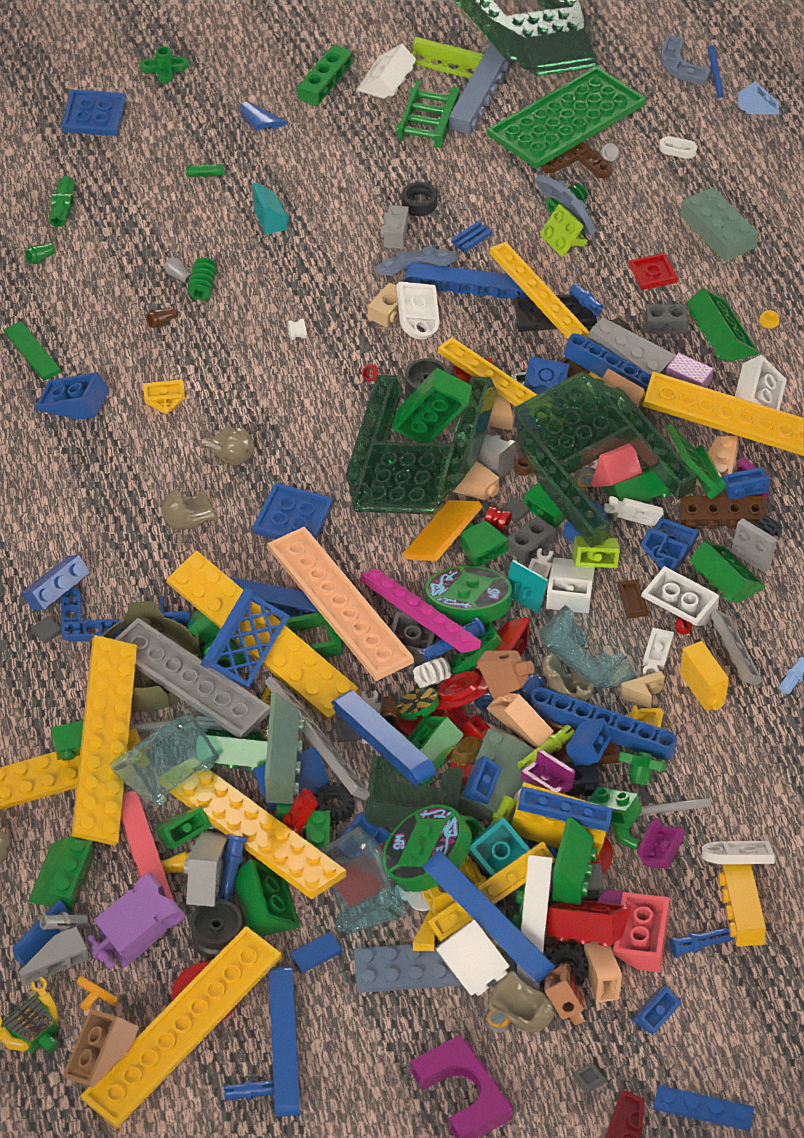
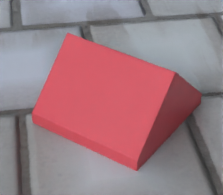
[591,442,642,487]

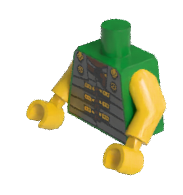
[0,977,60,1054]

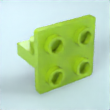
[540,204,588,256]

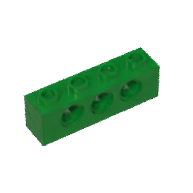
[297,44,353,106]

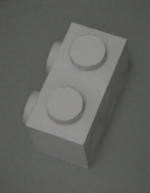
[381,205,408,249]

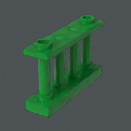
[396,80,460,149]

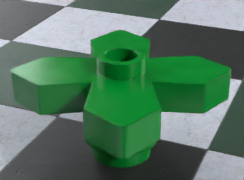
[139,46,189,84]
[618,751,668,786]

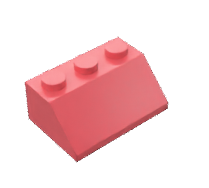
[613,892,670,972]

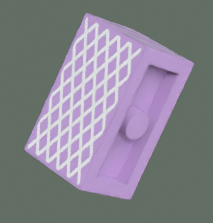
[666,353,714,388]

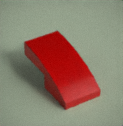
[441,707,491,740]

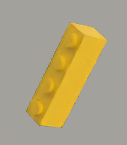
[718,864,766,946]

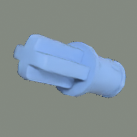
[779,657,804,694]

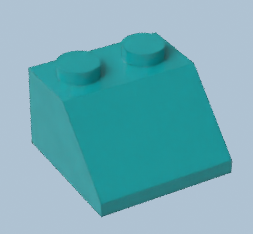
[252,182,289,235]
[468,817,530,877]

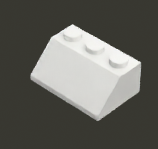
[356,44,416,98]
[735,355,787,410]
[641,566,720,626]

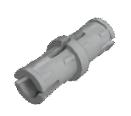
[40,912,88,931]

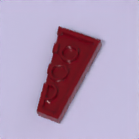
[604,1089,645,1138]

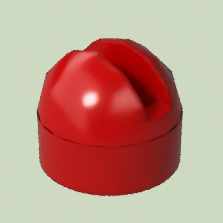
[362,364,379,381]
[675,618,692,634]

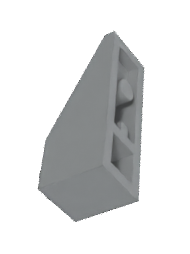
[19,927,89,986]

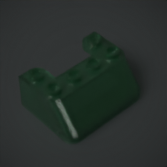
[364,755,466,828]

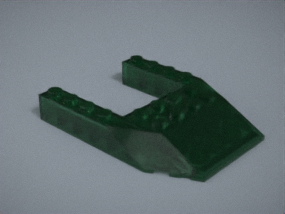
[455,0,599,77]
[513,371,697,548]
[345,375,497,515]

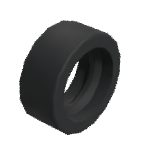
[402,182,437,216]

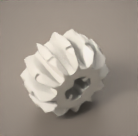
[413,658,452,688]

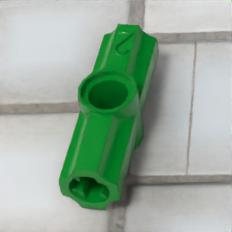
[49,176,75,227]

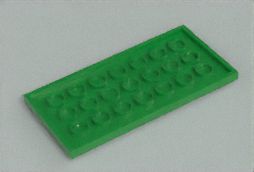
[487,66,647,169]

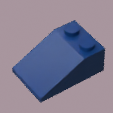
[35,372,109,420]

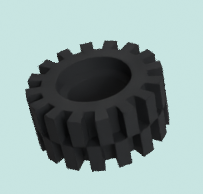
[314,782,354,825]
[547,944,589,986]

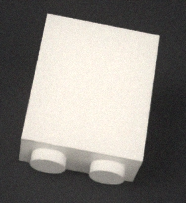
[434,920,509,996]

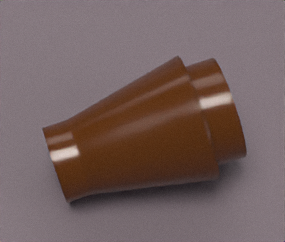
[146,307,177,328]
[379,696,400,727]

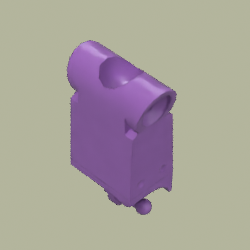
[86,872,185,969]

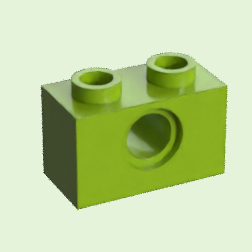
[572,536,620,568]

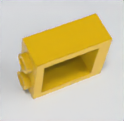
[420,855,487,915]

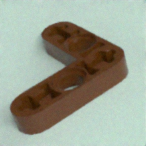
[542,142,612,179]

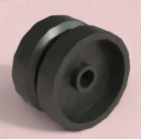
[405,358,449,399]
[190,899,243,960]

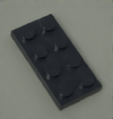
[513,294,597,332]

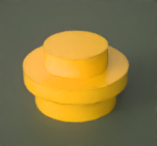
[759,310,779,329]

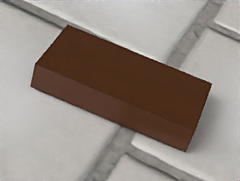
[617,579,649,619]

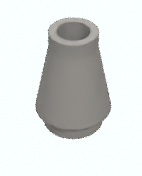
[164,257,191,283]

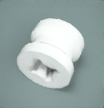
[287,319,307,340]

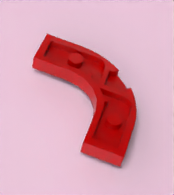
[282,788,318,836]

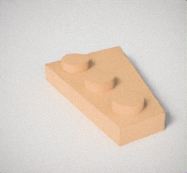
[690,436,739,485]

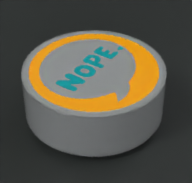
[576,468,595,487]
[487,1009,511,1032]

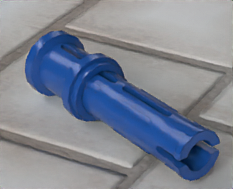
[421,617,485,662]
[218,834,248,902]
[669,927,734,958]

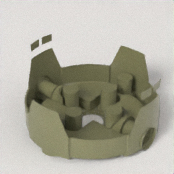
[89,601,202,712]

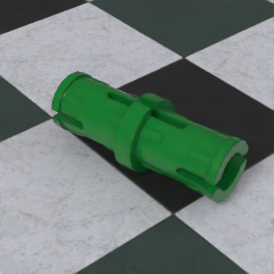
[186,163,224,178]

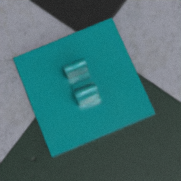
[507,560,548,614]

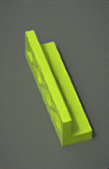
[412,37,484,79]

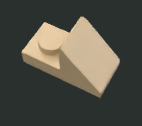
[620,671,665,708]

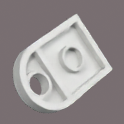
[396,282,439,340]
[702,841,774,864]

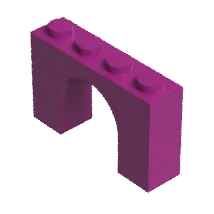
[410,1035,513,1138]

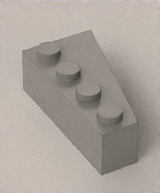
[184,831,229,907]

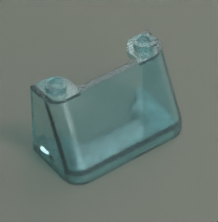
[539,605,637,688]
[109,711,219,807]
[320,827,407,934]

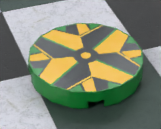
[396,687,440,721]

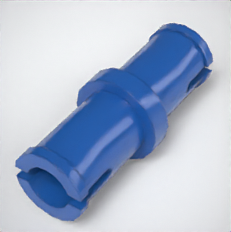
[569,283,604,315]
[224,1079,274,1101]

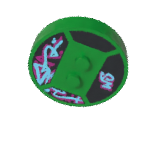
[425,566,512,625]
[382,804,472,892]

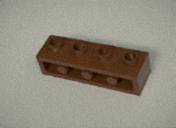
[679,496,766,529]

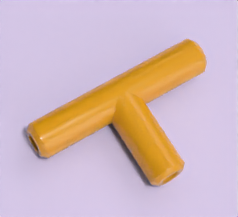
[77,976,119,1011]

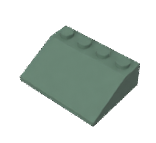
[265,692,304,804]
[460,729,535,825]

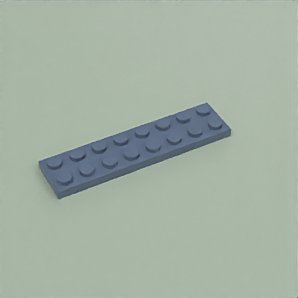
[354,942,545,993]

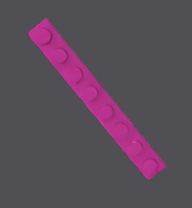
[360,569,481,653]

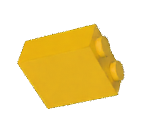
[680,641,729,711]

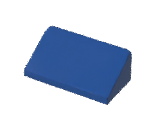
[462,756,502,804]
[631,985,681,1035]

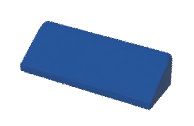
[12,900,71,966]

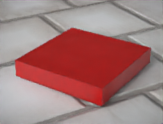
[628,253,678,290]

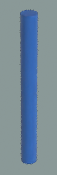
[707,45,724,98]

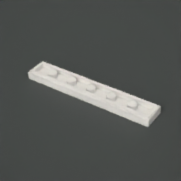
[516,855,553,990]

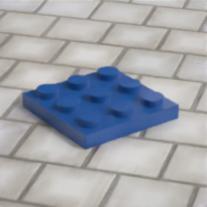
[61,89,126,136]
[253,482,334,540]

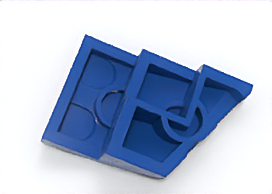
[640,517,699,572]

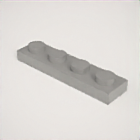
[711,610,762,685]

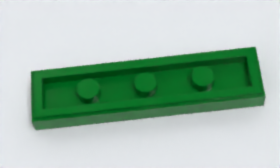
[4,321,61,381]

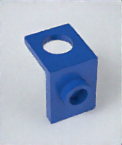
[160,596,190,627]

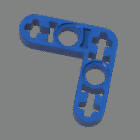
[61,588,124,642]

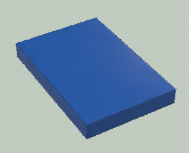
[253,746,331,811]

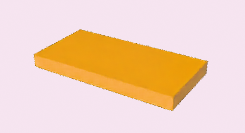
[403,500,482,561]

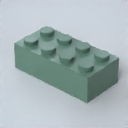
[680,187,758,262]

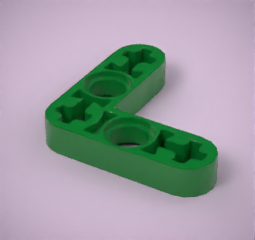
[449,621,502,676]

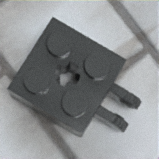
[391,612,438,675]

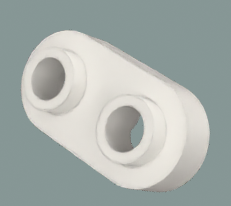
[660,136,697,159]

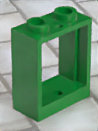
[281,612,342,658]

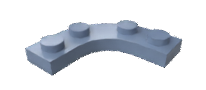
[661,34,711,86]
[534,174,596,235]
[375,247,458,276]

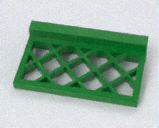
[666,423,727,500]

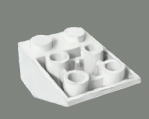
[546,557,595,614]

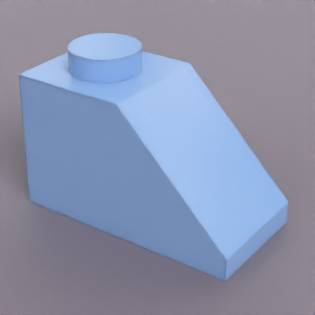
[738,81,779,114]

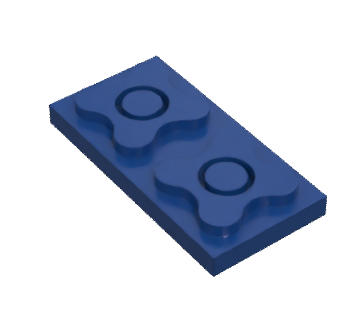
[515,356,569,435]

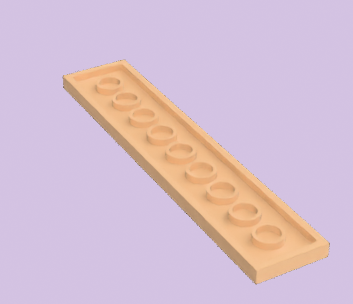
[268,527,414,681]

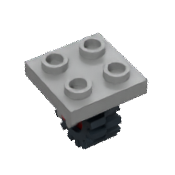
[731,516,783,573]

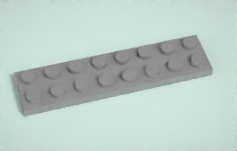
[114,618,270,738]

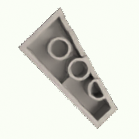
[586,317,676,375]

